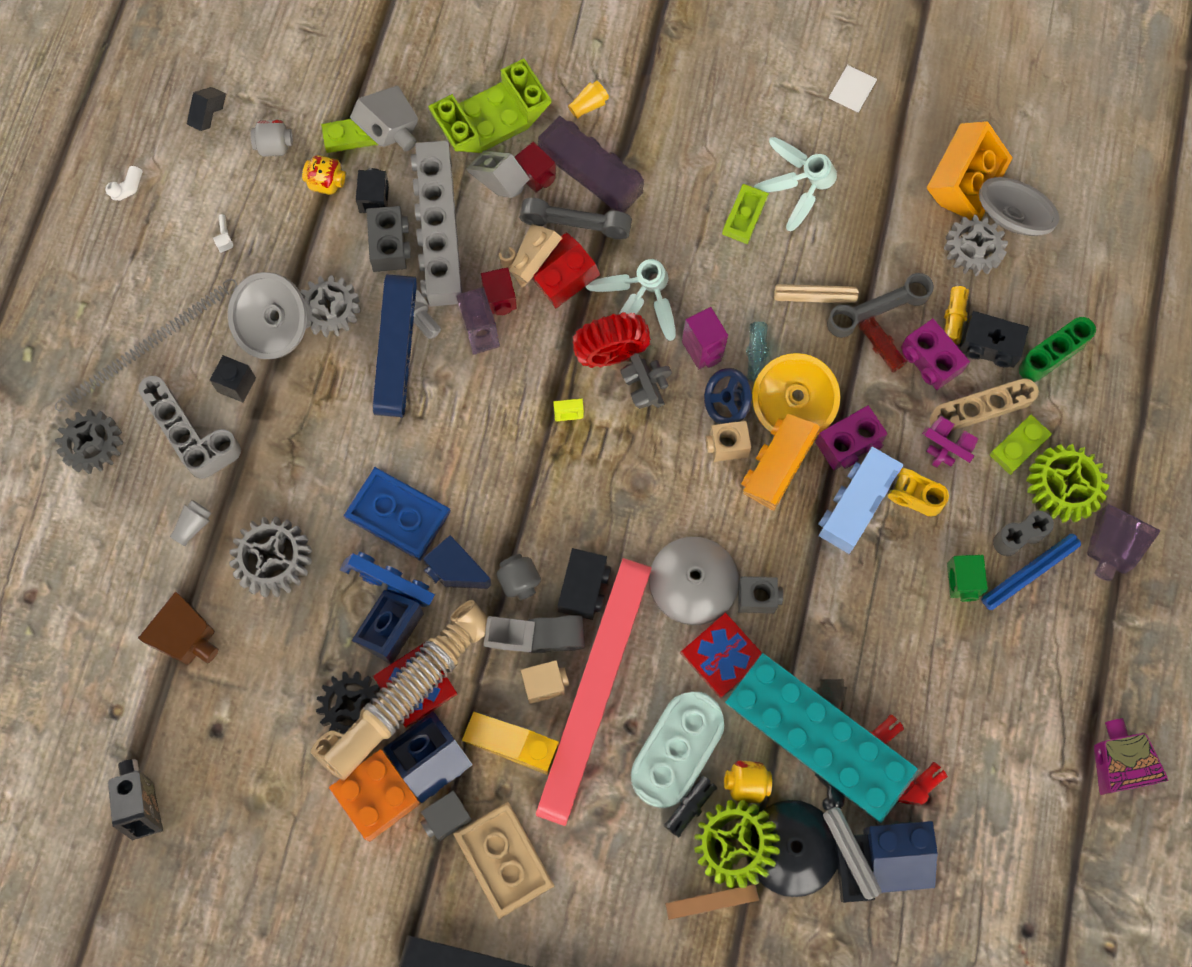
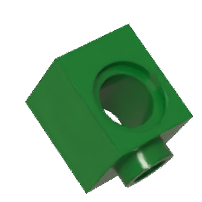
[947,555,988,602]

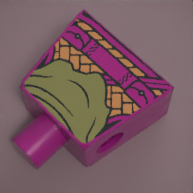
[1094,718,1169,795]

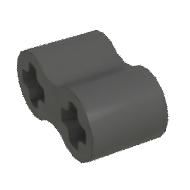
[993,510,1054,556]
[527,615,585,653]

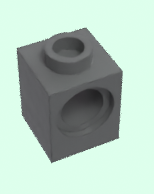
[738,577,783,614]
[420,790,472,841]

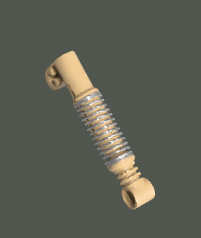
[311,600,488,780]

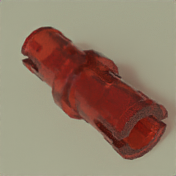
[859,316,907,373]

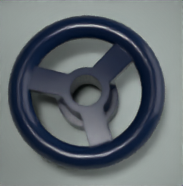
[704,368,752,424]

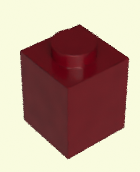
[514,141,556,193]
[480,267,517,315]

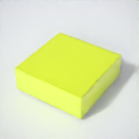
[553,398,584,422]

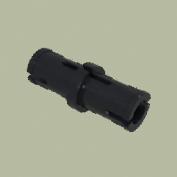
[664,775,717,838]

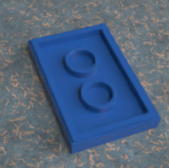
[343,467,451,561]

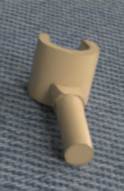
[499,247,527,287]

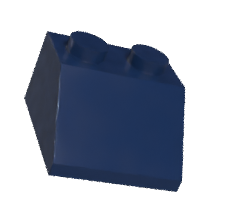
[383,711,473,803]
[863,821,938,893]

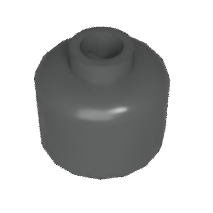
[496,554,541,601]

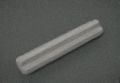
[823,807,881,900]

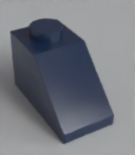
[423,535,492,589]

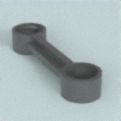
[519,198,632,239]
[827,273,934,338]

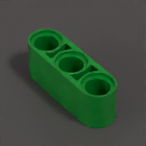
[1019,317,1096,382]

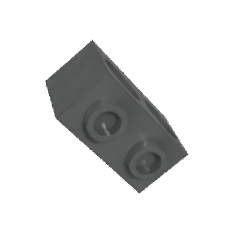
[366,206,411,272]

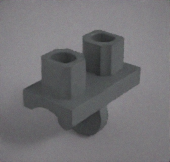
[620,353,672,409]

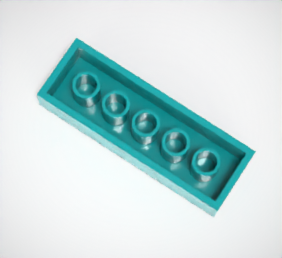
[725,653,919,823]

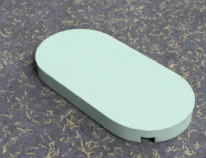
[631,692,724,808]

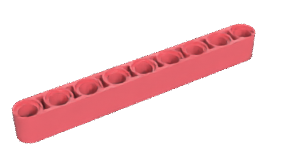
[536,558,652,826]

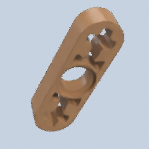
[665,885,759,920]

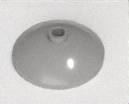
[979,177,1059,236]
[228,272,307,359]
[649,537,739,625]

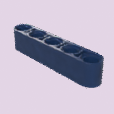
[373,274,417,418]

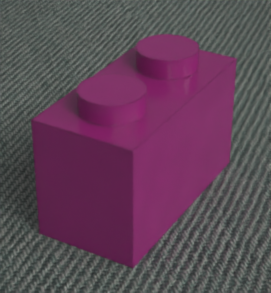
[682,307,728,370]

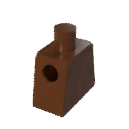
[138,592,219,665]

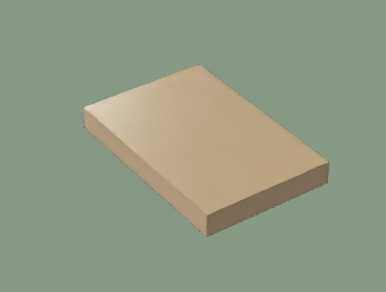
[453,802,555,919]

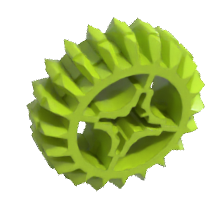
[1026,444,1110,523]
[694,800,780,888]

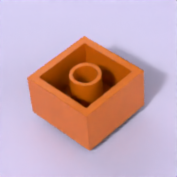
[329,749,421,842]

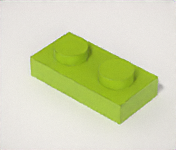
[321,119,378,153]
[722,184,769,244]
[989,414,1052,475]

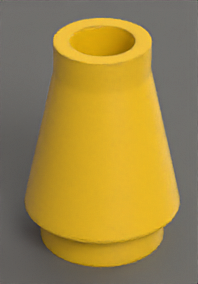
[568,80,609,119]

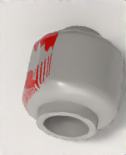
[251,120,293,157]

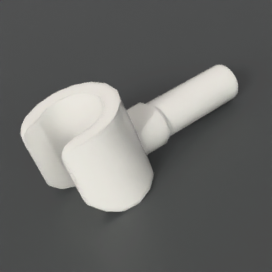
[213,214,233,253]

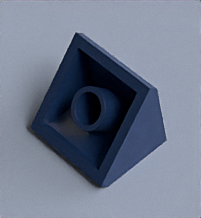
[351,590,424,664]

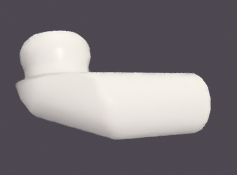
[105,166,143,201]

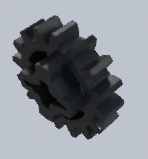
[316,671,381,734]

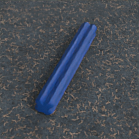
[981,533,1081,610]

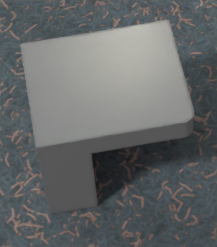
[483,616,535,652]

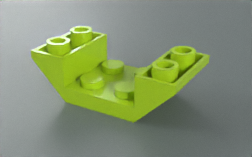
[428,58,552,153]

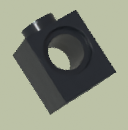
[356,168,389,213]

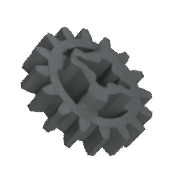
[55,409,123,474]

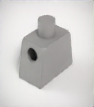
[350,86,418,152]

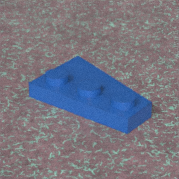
[339,552,435,607]

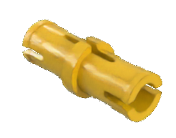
[944,286,970,345]

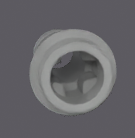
[170,500,212,546]

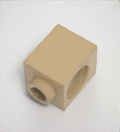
[705,421,751,462]
[521,660,569,704]

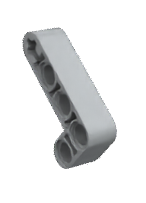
[139,376,241,479]

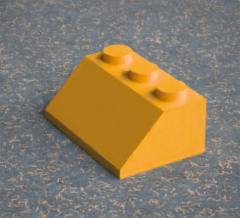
[927,121,1013,221]
[741,414,820,511]

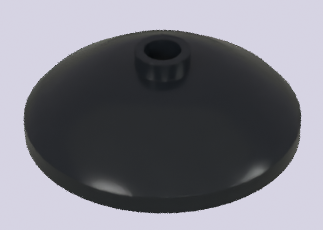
[746,800,837,897]

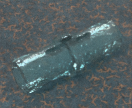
[746,322,769,381]

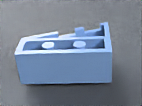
[818,446,904,554]

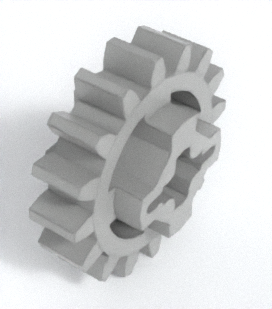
[944,215,1008,276]
[300,275,360,337]

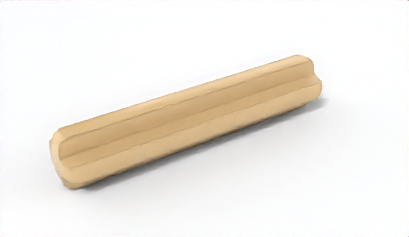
[774,284,858,303]

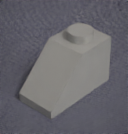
[466,151,530,198]

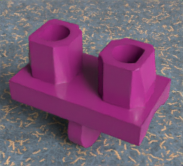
[922,416,978,468]

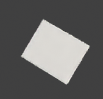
[829,65,877,112]

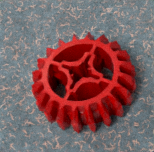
[573,312,651,368]

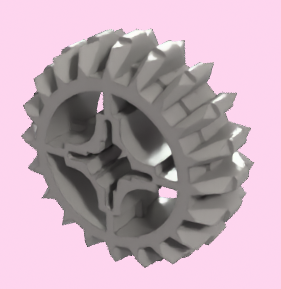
[229,517,312,598]

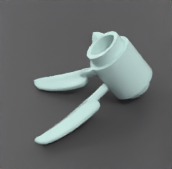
[754,137,837,231]
[586,259,676,341]

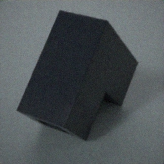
[187,87,226,131]

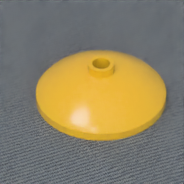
[752,353,841,435]

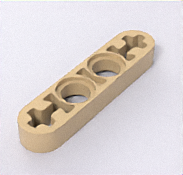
[930,379,1039,431]

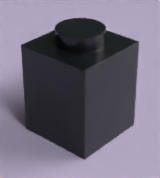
[210,355,256,403]

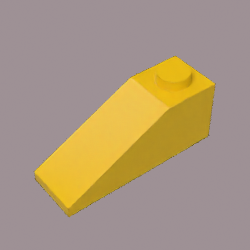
[462,712,559,775]

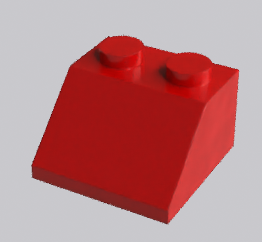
[532,232,600,309]

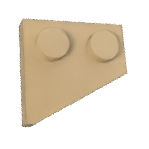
[509,224,562,283]

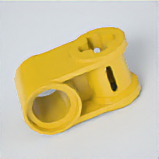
[887,468,949,517]

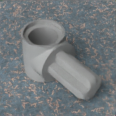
[413,290,441,339]

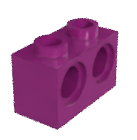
[901,318,970,390]
[815,405,888,470]

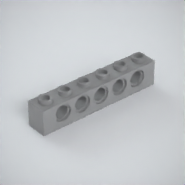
[411,140,463,307]

